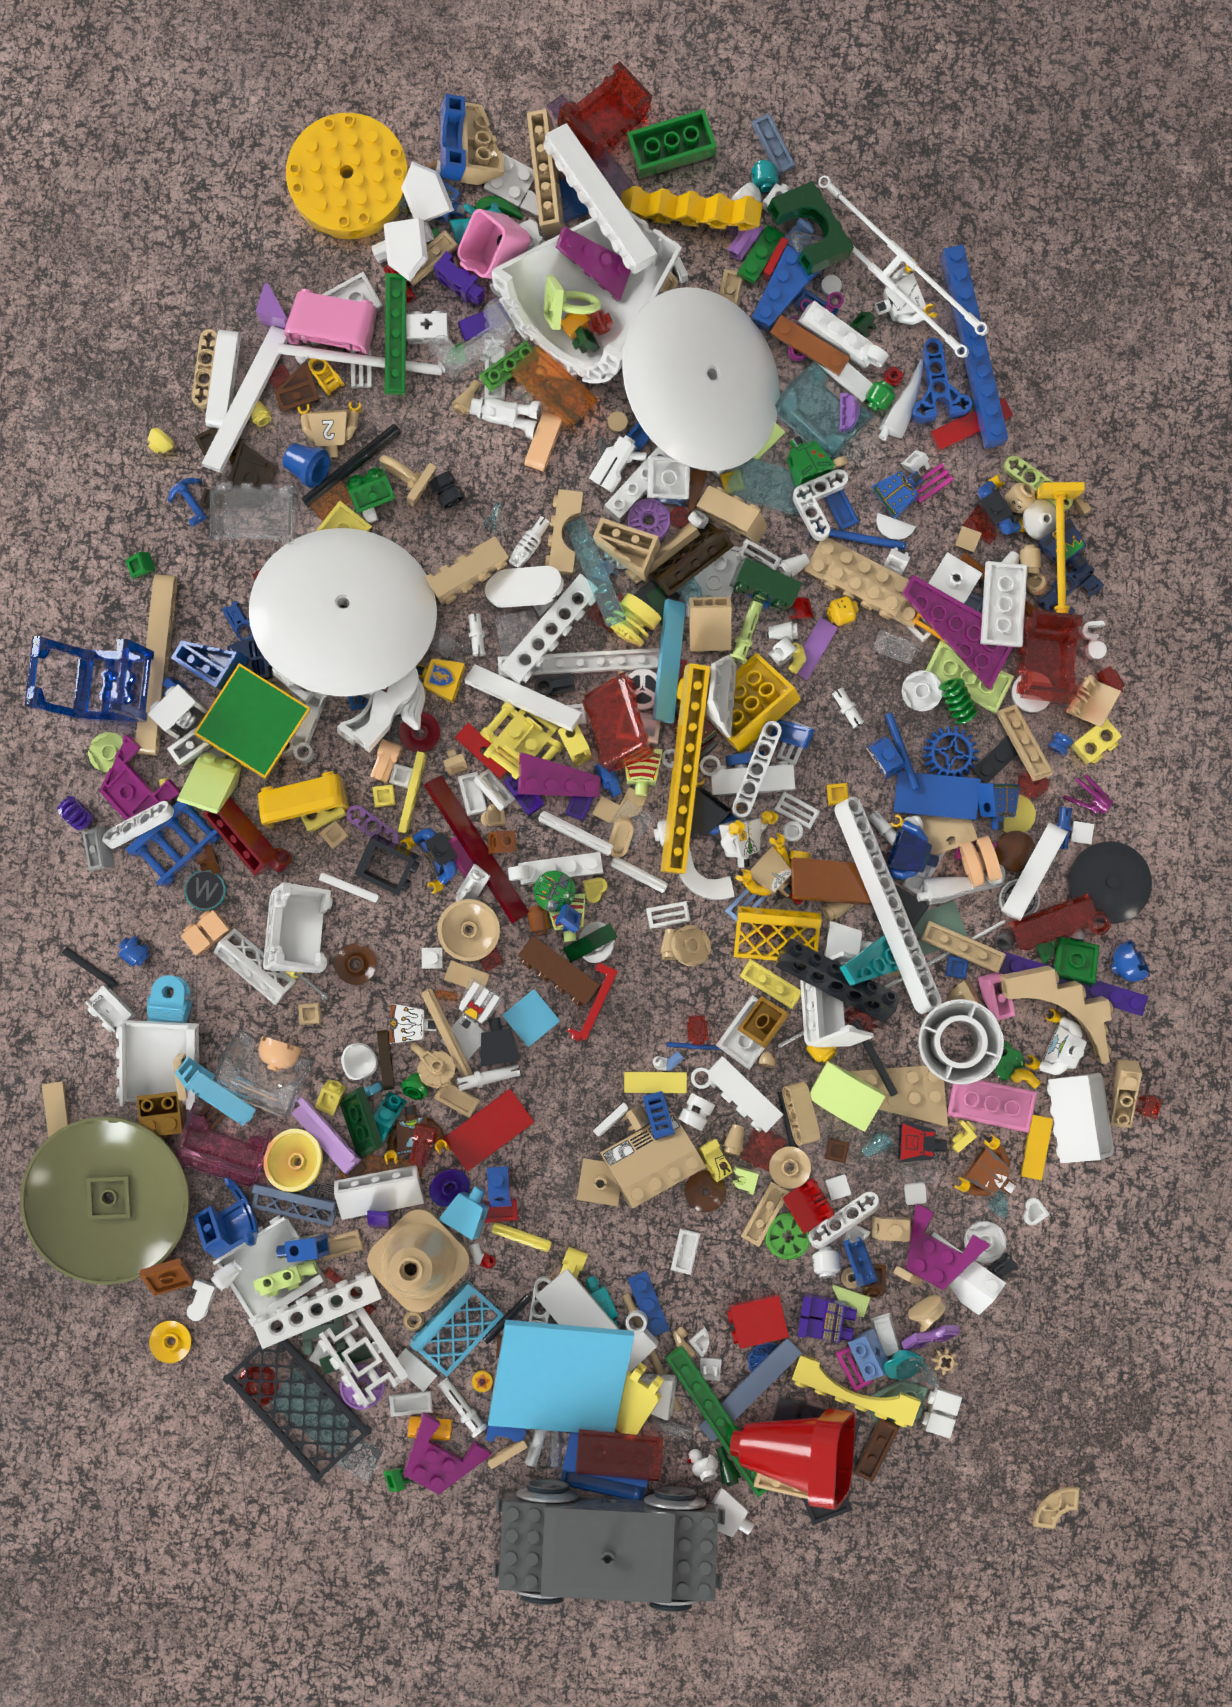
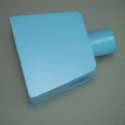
[439,1186,489,1240]

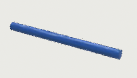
[667,1042,723,1051]

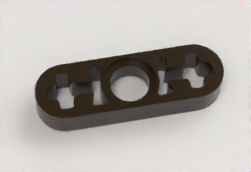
[377,1029,395,1091]

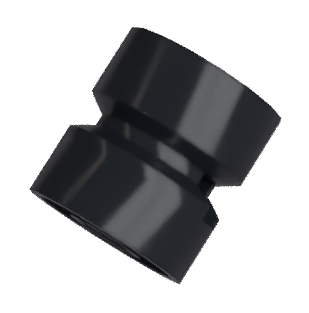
[428,471,465,510]

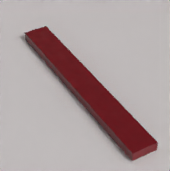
[424,775,529,924]

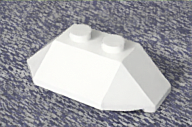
[705,655,737,738]

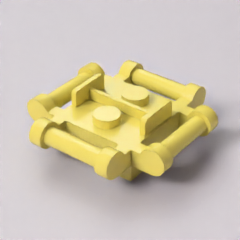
[480,702,564,780]

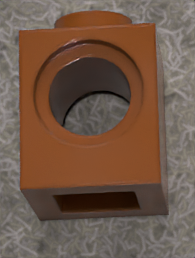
[487,830,517,854]

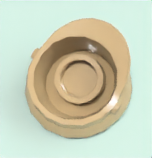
[908,1295,946,1332]

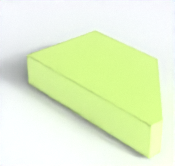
[832,1284,870,1318]

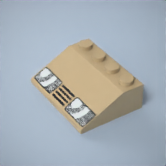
[600,1112,706,1208]

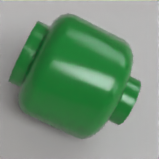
[865,380,896,412]

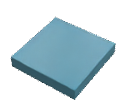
[502,989,560,1047]

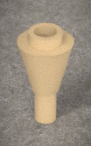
[451,380,480,415]

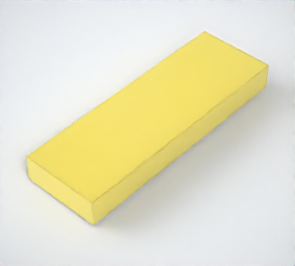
[739,959,801,1009]
[624,1072,687,1093]

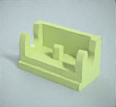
[733,1165,759,1195]

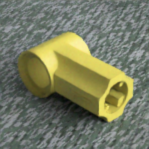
[559,1246,588,1278]

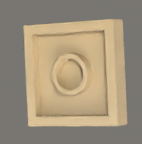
[577,1158,620,1206]

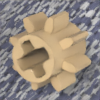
[931,1347,959,1375]

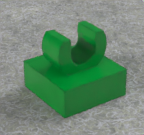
[383,1468,410,1492]

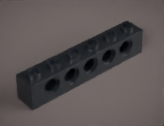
[775,938,901,1023]

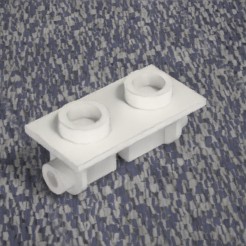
[456,864,491,901]

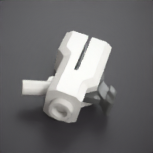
[589,435,647,494]

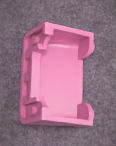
[284,289,378,355]

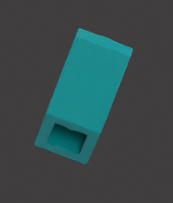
[373,1091,407,1143]

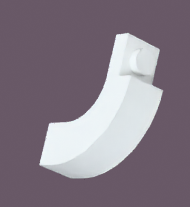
[679,847,735,900]

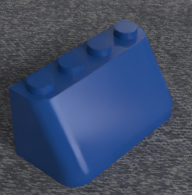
[560,1432,653,1499]

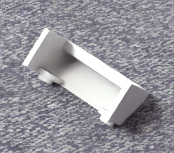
[800,951,874,1047]

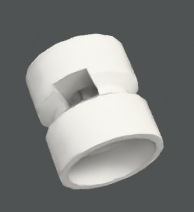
[678,1093,715,1131]

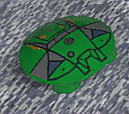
[534,870,575,912]

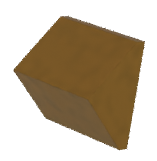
[737,996,789,1048]

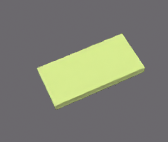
[925,641,1014,714]

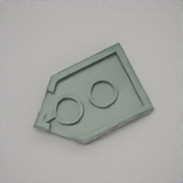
[868,1380,928,1430]

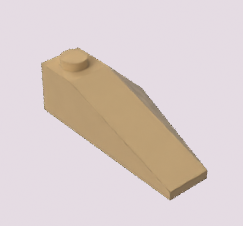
[459,102,504,185]

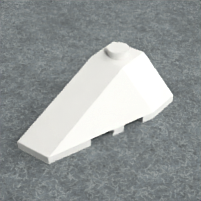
[931,1232,1006,1315]

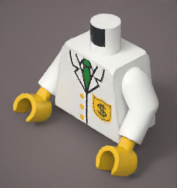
[719,811,778,868]

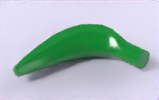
[475,196,524,219]

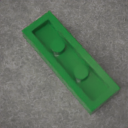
[737,224,785,285]

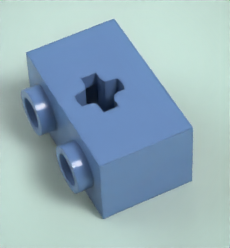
[848,1328,888,1382]

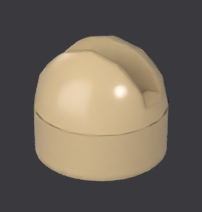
[758,1051,776,1068]

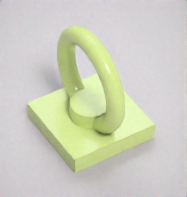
[543,275,601,330]

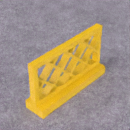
[734,906,822,961]

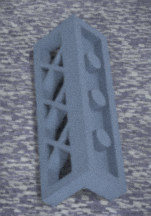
[252,1183,338,1227]

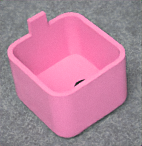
[458,209,531,279]

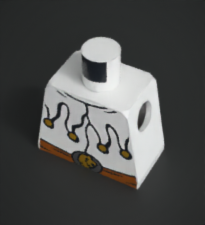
[389,1004,437,1043]

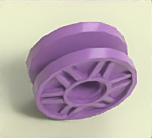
[627,499,670,542]
[340,1362,386,1410]

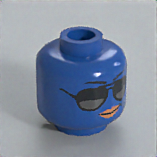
[118,936,150,966]

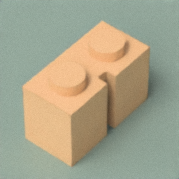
[181,910,231,956]

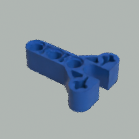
[911,338,972,424]

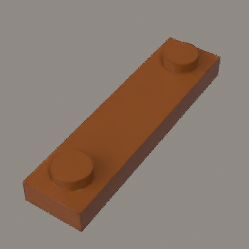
[770,315,850,376]

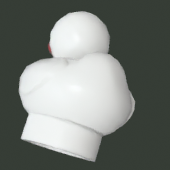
[687,1449,718,1482]

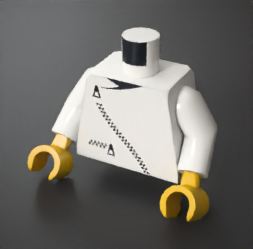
[875,258,937,325]

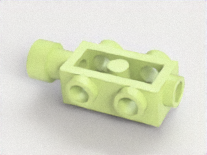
[253,1259,318,1298]

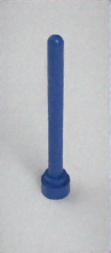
[809,522,907,550]

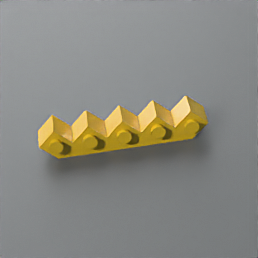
[621,186,763,231]

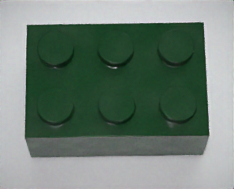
[729,557,802,612]

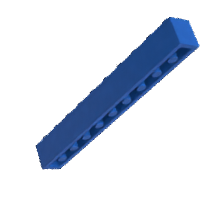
[941,244,1008,449]

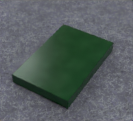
[340,1087,384,1159]

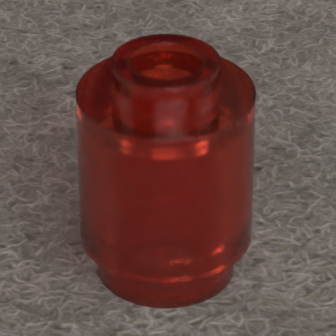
[1097,666,1125,693]
[687,1015,709,1045]

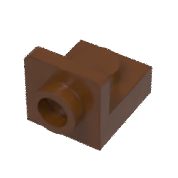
[862,1264,886,1298]

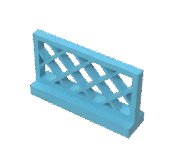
[410,1279,504,1377]

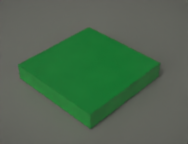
[1054,937,1100,986]

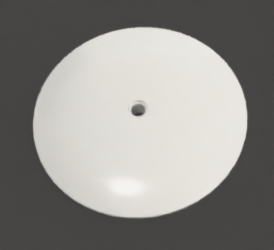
[622,287,780,471]
[249,528,437,696]

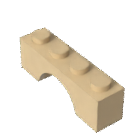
[545,489,584,576]

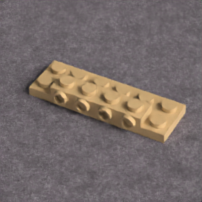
[804,537,918,629]

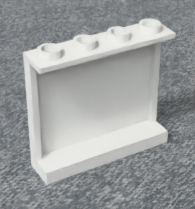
[116,1020,199,1110]
[212,1215,326,1327]

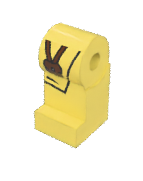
[696,1139,732,1182]

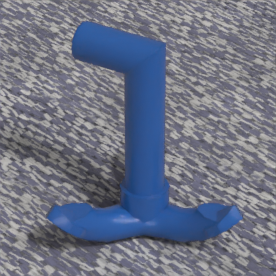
[168,478,207,527]

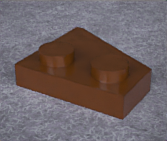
[274,361,320,412]

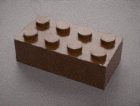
[518,935,601,1006]

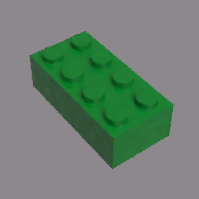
[627,109,717,179]

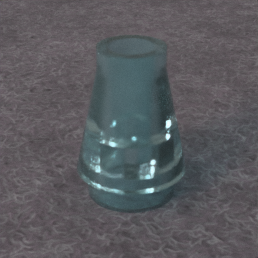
[861,1131,894,1159]

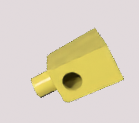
[558,724,593,767]

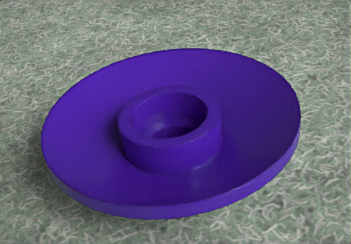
[429,1169,470,1207]

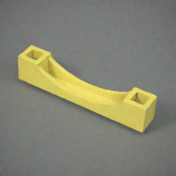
[792,1353,921,1428]

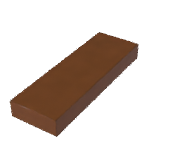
[853,1418,900,1483]

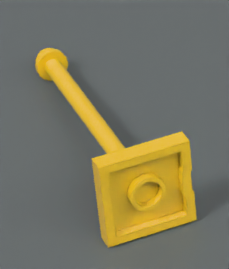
[1035,482,1085,615]

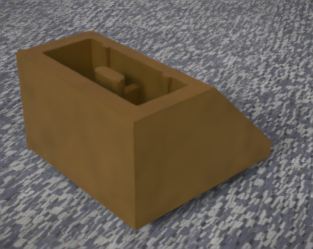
[136,1091,188,1136]

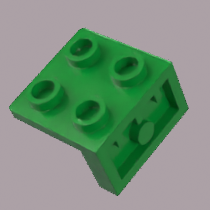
[346,467,396,513]

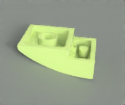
[810,1061,885,1132]

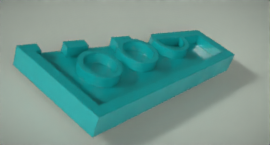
[840,934,899,986]

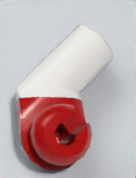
[469,1242,496,1269]

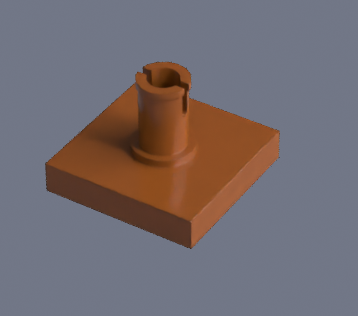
[140,1253,194,1296]

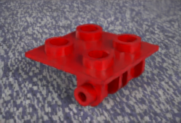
[782,1177,835,1234]

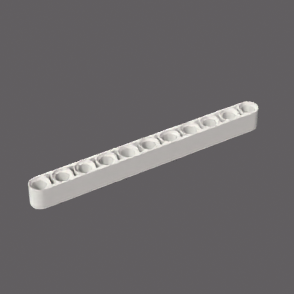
[835,797,941,1014]

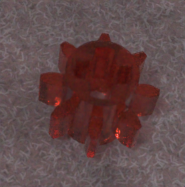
[587,310,613,336]

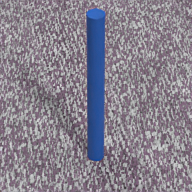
[885,713,920,791]

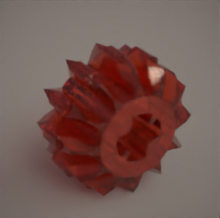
[844,1007,878,1035]

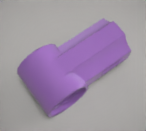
[727,225,764,261]

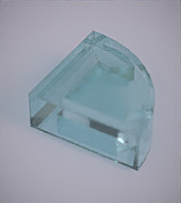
[986,1189,1008,1219]

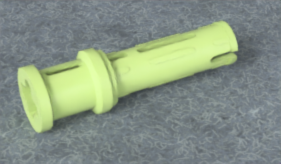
[730,601,763,664]

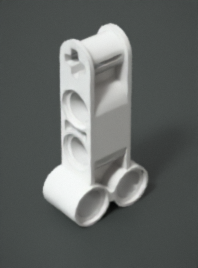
[282,692,328,763]

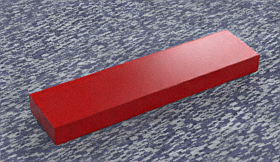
[930,397,1013,451]

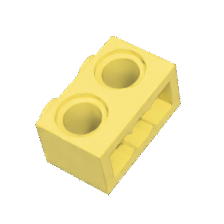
[1071,719,1122,765]
[301,806,347,833]

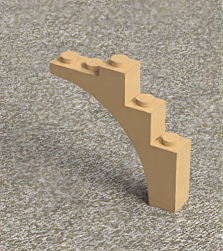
[1000,966,1113,1064]

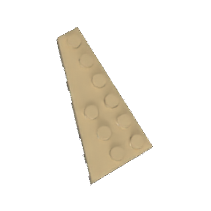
[817,1065,948,1127]

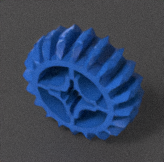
[922,726,979,777]

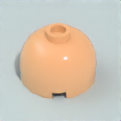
[258,1036,302,1072]

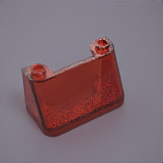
[582,672,656,772]

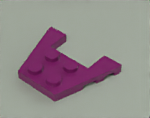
[99,734,181,820]
[906,1204,991,1290]
[403,1412,491,1495]

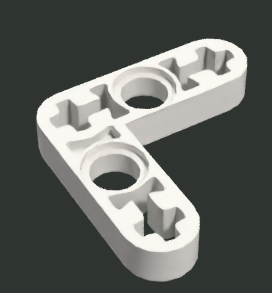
[792,469,848,541]

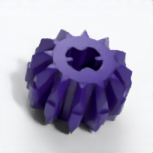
[57,796,93,830]

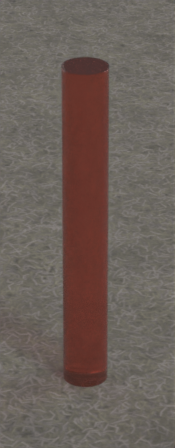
[324,1267,376,1315]

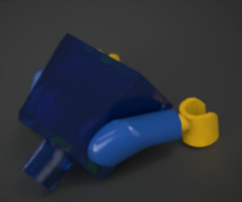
[886,815,939,880]

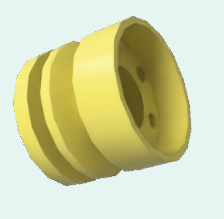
[607,593,662,647]

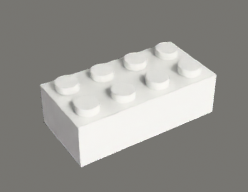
[148,685,208,740]

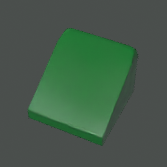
[125,552,155,579]

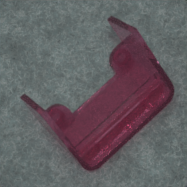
[176,1102,274,1187]

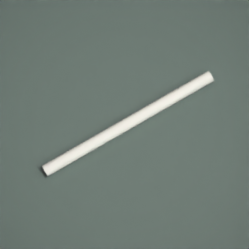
[278,343,442,376]

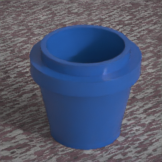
[282,443,330,488]

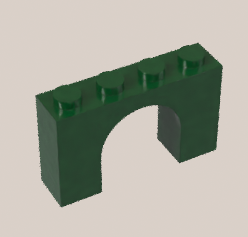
[767,181,854,276]

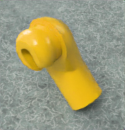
[1011,1068,1041,1089]

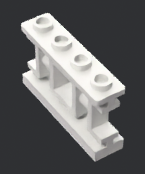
[318,1307,408,1408]

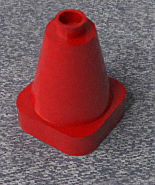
[730,1408,856,1510]

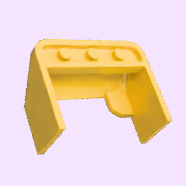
[258,771,350,829]

